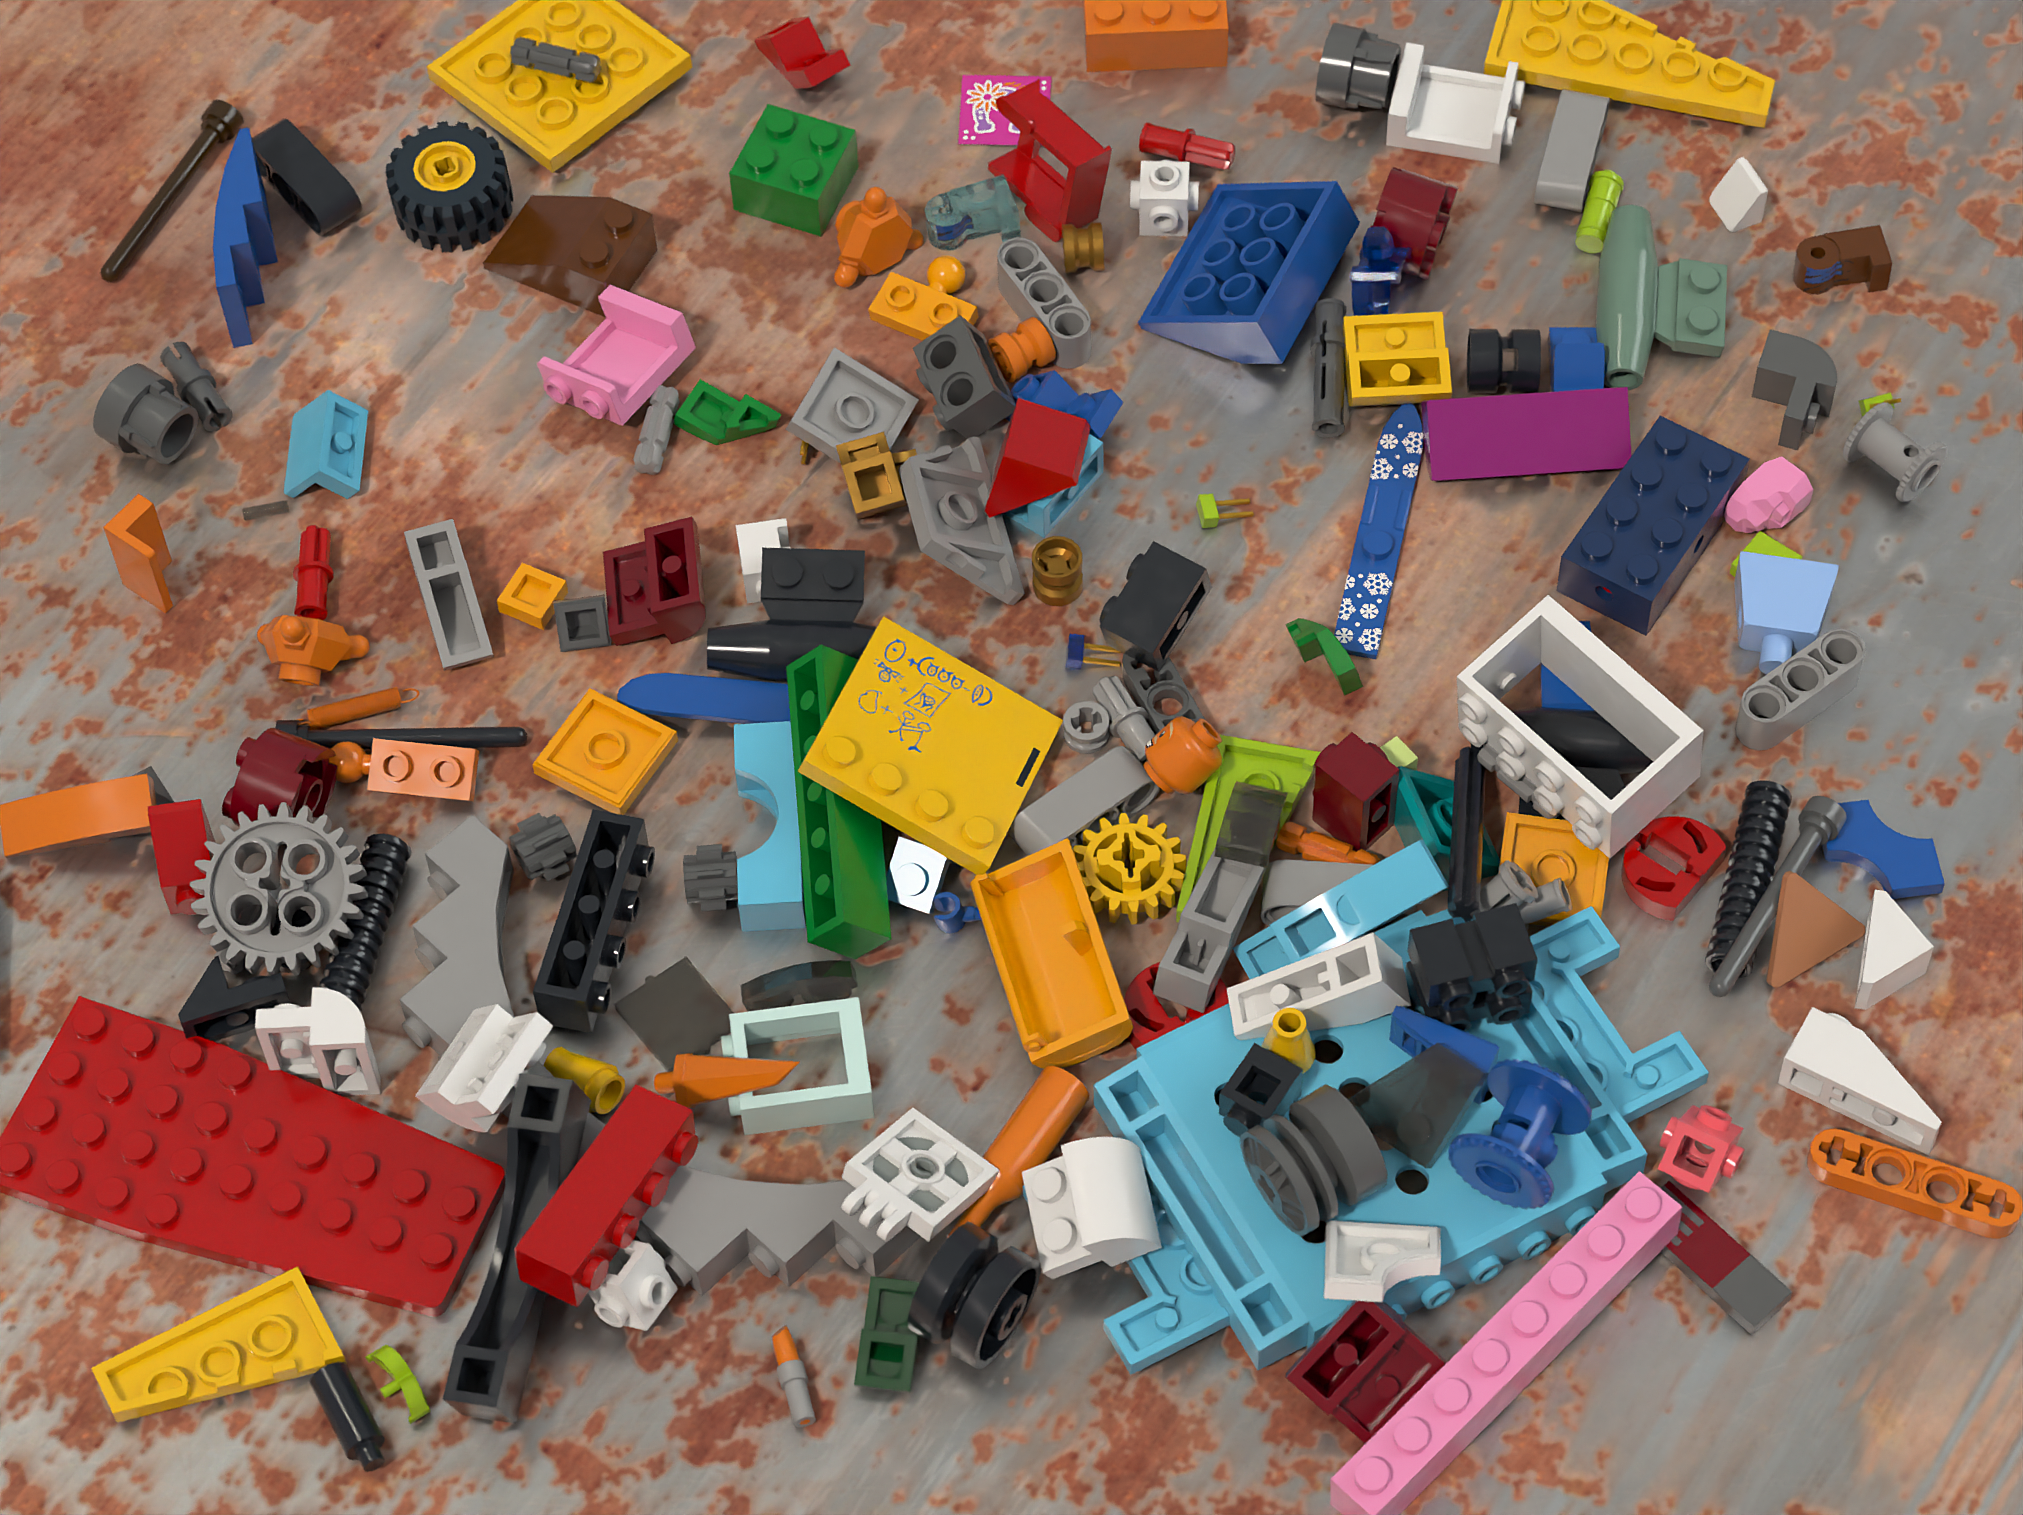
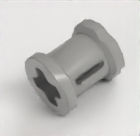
[1475,860,1538,913]

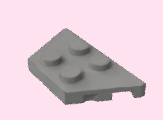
[898,437,1025,605]

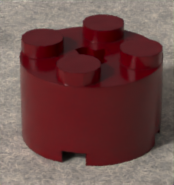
[1362,167,1458,280]
[222,728,337,845]

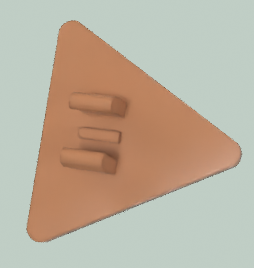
[1767,871,1866,988]

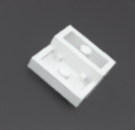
[255,987,381,1096]
[415,1004,553,1132]
[1022,1137,1162,1279]

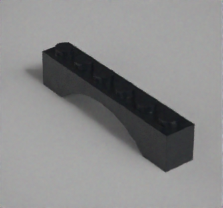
[442,1073,591,1424]

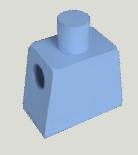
[1734,551,1839,674]

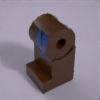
[1793,225,1892,294]

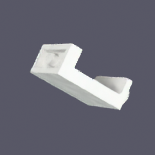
[1386,43,1525,164]

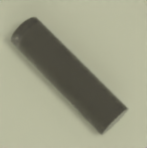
[242,500,289,521]

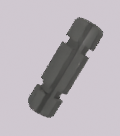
[510,37,601,83]

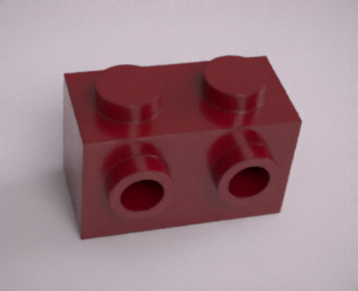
[1312,732,1400,852]

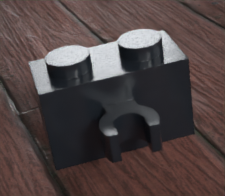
[1100,541,1212,672]

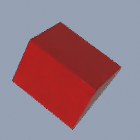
[984,398,1091,518]

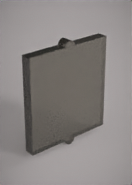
[614,956,734,1072]

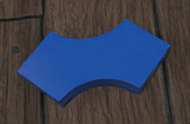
[1822,800,1945,899]

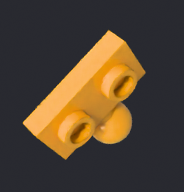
[868,255,979,341]

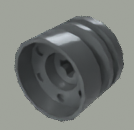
[1240,1084,1388,1236]

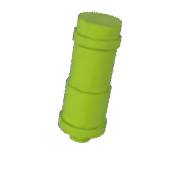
[1575,170,1624,254]

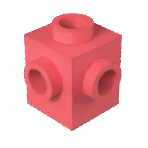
[1658,1105,1745,1193]

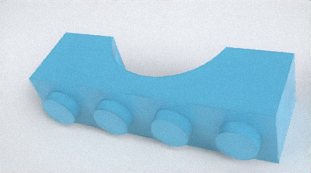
[734,721,806,932]

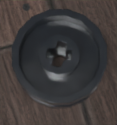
[907,1221,1041,1369]

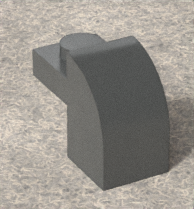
[1752,329,1837,450]

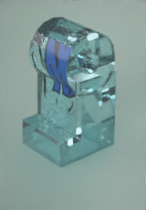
[925,175,1021,251]

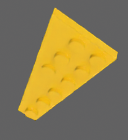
[1484,0,1775,128]

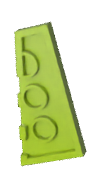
[1176,734,1320,923]

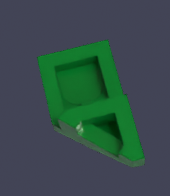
[673,379,782,446]
[1285,618,1363,696]

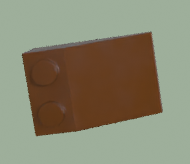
[483,195,657,317]

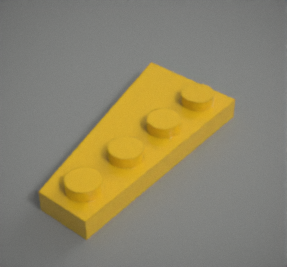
[91,1266,347,1423]

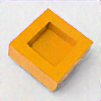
[497,563,568,630]

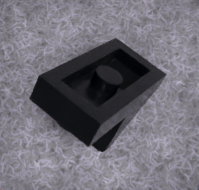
[178,956,291,1042]

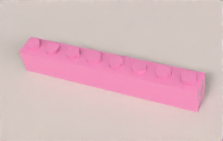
[1330,1171,1682,1515]

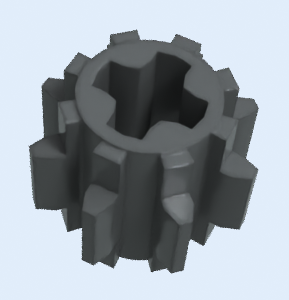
[509,813,578,882]
[683,844,738,912]

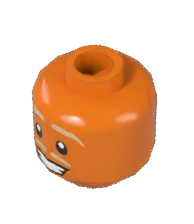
[1143,716,1222,795]

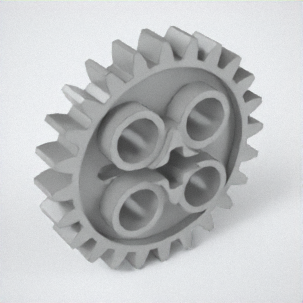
[190,802,368,976]

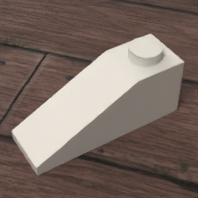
[1227,933,1411,1040]
[1778,1007,1942,1156]

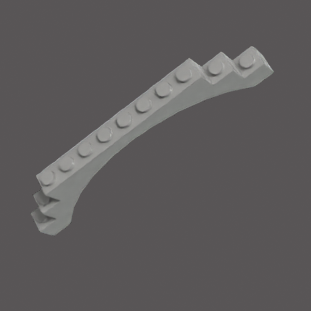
[399,814,921,1296]

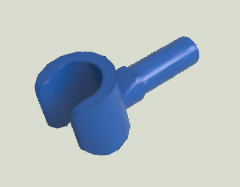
[933,892,982,934]

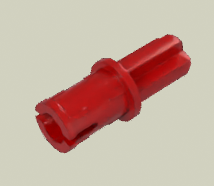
[1139,122,1235,171]
[293,525,334,621]

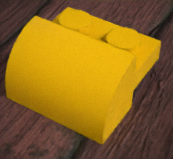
[1343,312,1452,407]

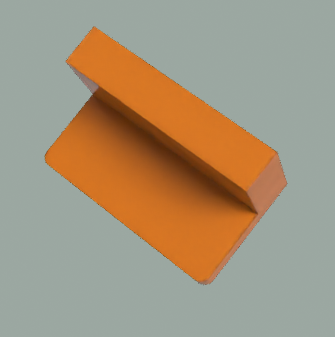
[103,493,173,613]

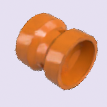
[988,317,1056,383]

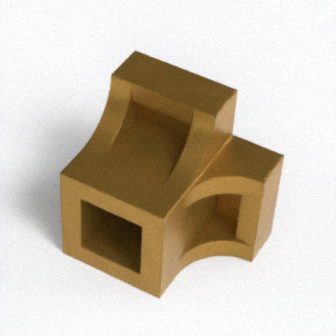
[836,432,917,520]

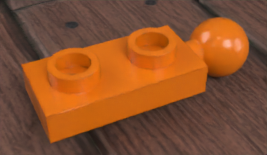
[328,738,480,802]

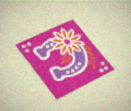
[958,75,1052,146]

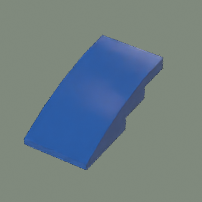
[213,128,278,348]

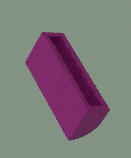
[1421,387,1632,481]

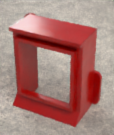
[987,79,1112,242]

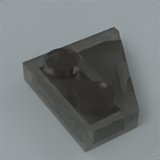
[1348,1043,1489,1168]

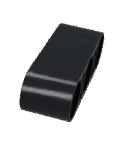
[252,118,362,236]

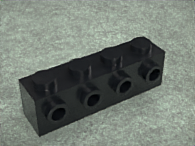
[533,809,655,1033]

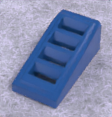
[1389,1005,1499,1104]

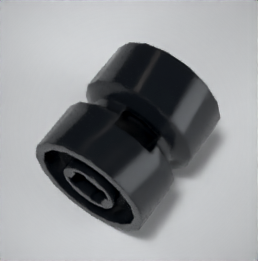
[1467,328,1541,394]

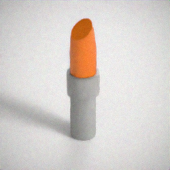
[772,1325,816,1427]

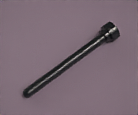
[275,720,527,750]

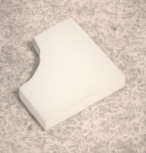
[1324,1221,1441,1302]

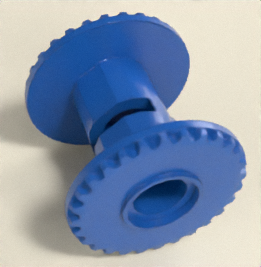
[1448,1059,1592,1209]

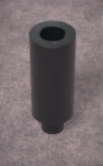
[310,1362,385,1472]

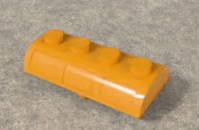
[970,838,1133,1069]

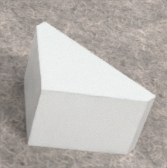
[1855,889,1934,1010]

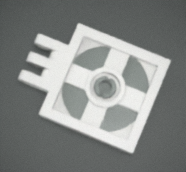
[841,1108,999,1242]

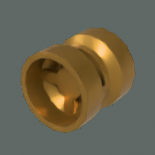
[1032,536,1083,606]

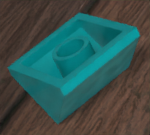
[1394,766,1500,893]

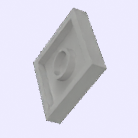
[785,347,919,463]

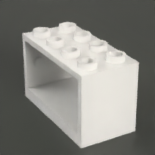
[1457,595,1703,858]

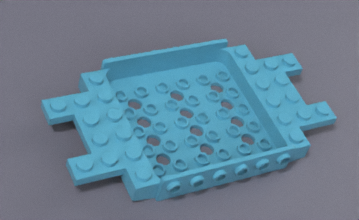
[1023,906,1709,1375]

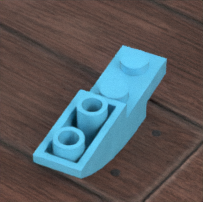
[1232,839,1449,979]

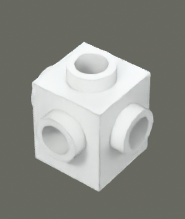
[1130,160,1199,237]
[588,1240,678,1331]

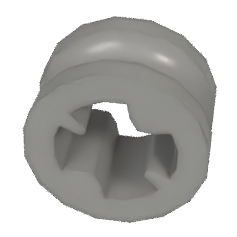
[1063,701,1110,754]

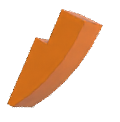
[0,774,157,858]

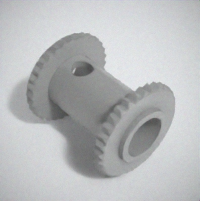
[1843,402,1947,502]

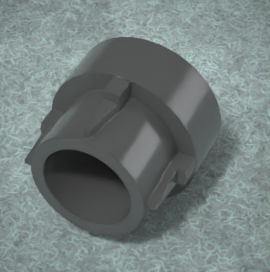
[1315,22,1401,109]
[93,364,199,465]

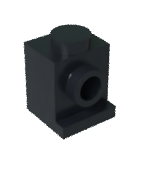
[1219,1043,1303,1137]

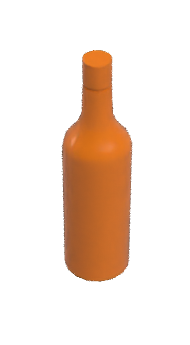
[947,1066,1090,1238]

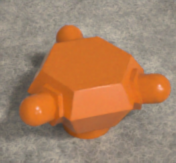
[834,187,924,288]
[257,615,370,686]

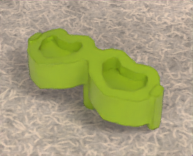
[365,1344,431,1424]

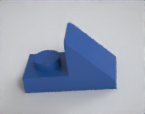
[1548,327,1605,392]

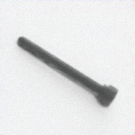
[1709,796,1847,997]

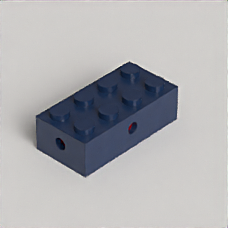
[1556,415,1750,636]

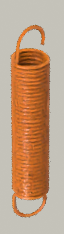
[297,686,420,730]

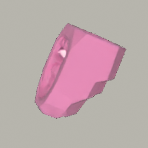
[1724,457,1813,533]

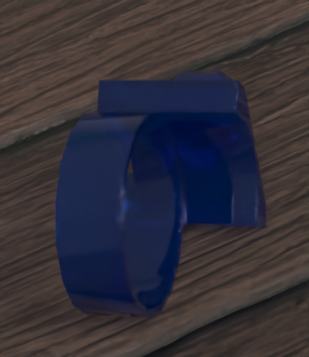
[1349,227,1412,316]

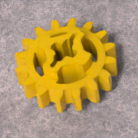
[1073,813,1186,925]

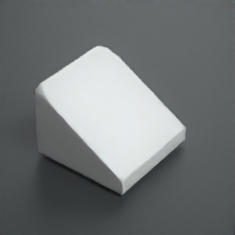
[1709,157,1768,232]

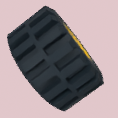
[385,121,514,253]

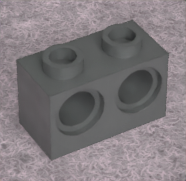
[913,315,1016,439]

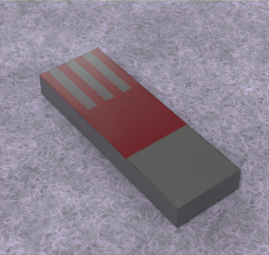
[1661,1181,1792,1335]

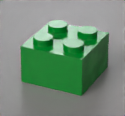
[729,104,859,237]

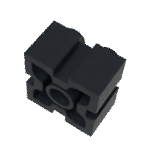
[1405,903,1538,1032]

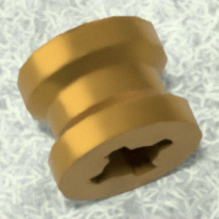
[1062,222,1104,273]

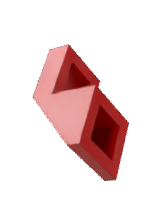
[754,16,851,89]

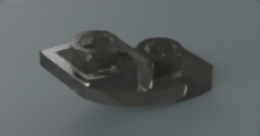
[1215,781,1288,868]
[740,960,858,1012]

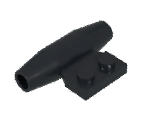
[707,547,876,682]
[1471,707,1653,820]

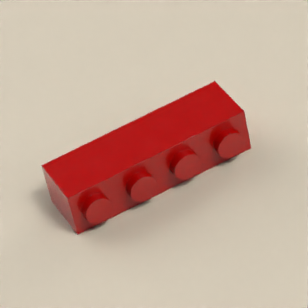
[514,1084,698,1307]

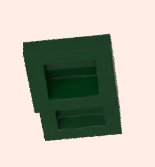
[854,1276,921,1393]

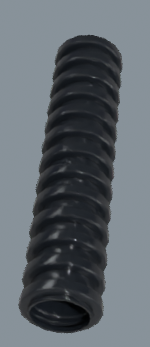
[1705,780,1792,979]
[319,833,412,1012]

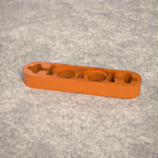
[1807,1128,2023,1239]

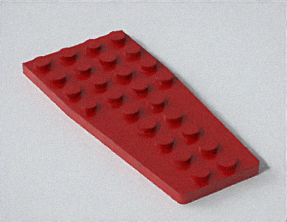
[0,996,506,1317]

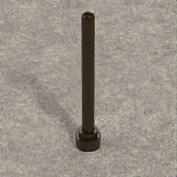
[100,99,244,282]

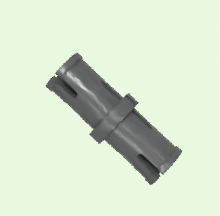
[160,342,233,432]

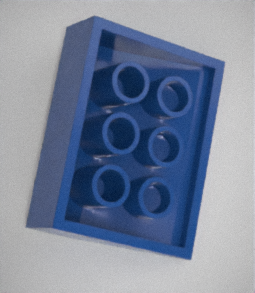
[1138,181,1360,364]

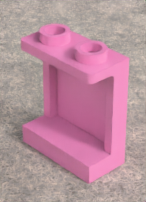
[537,285,696,426]

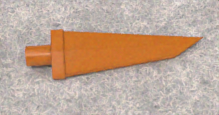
[654,1053,800,1108]

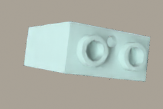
[721,997,874,1135]

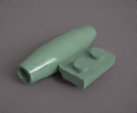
[1596,205,1727,390]

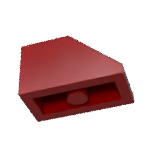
[147,799,216,915]

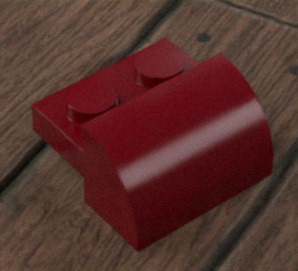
[603,517,706,646]
[1285,1300,1446,1444]

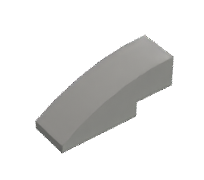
[404,519,493,671]
[1153,843,1267,1013]

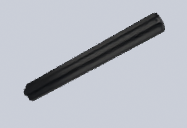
[1447,746,1486,922]

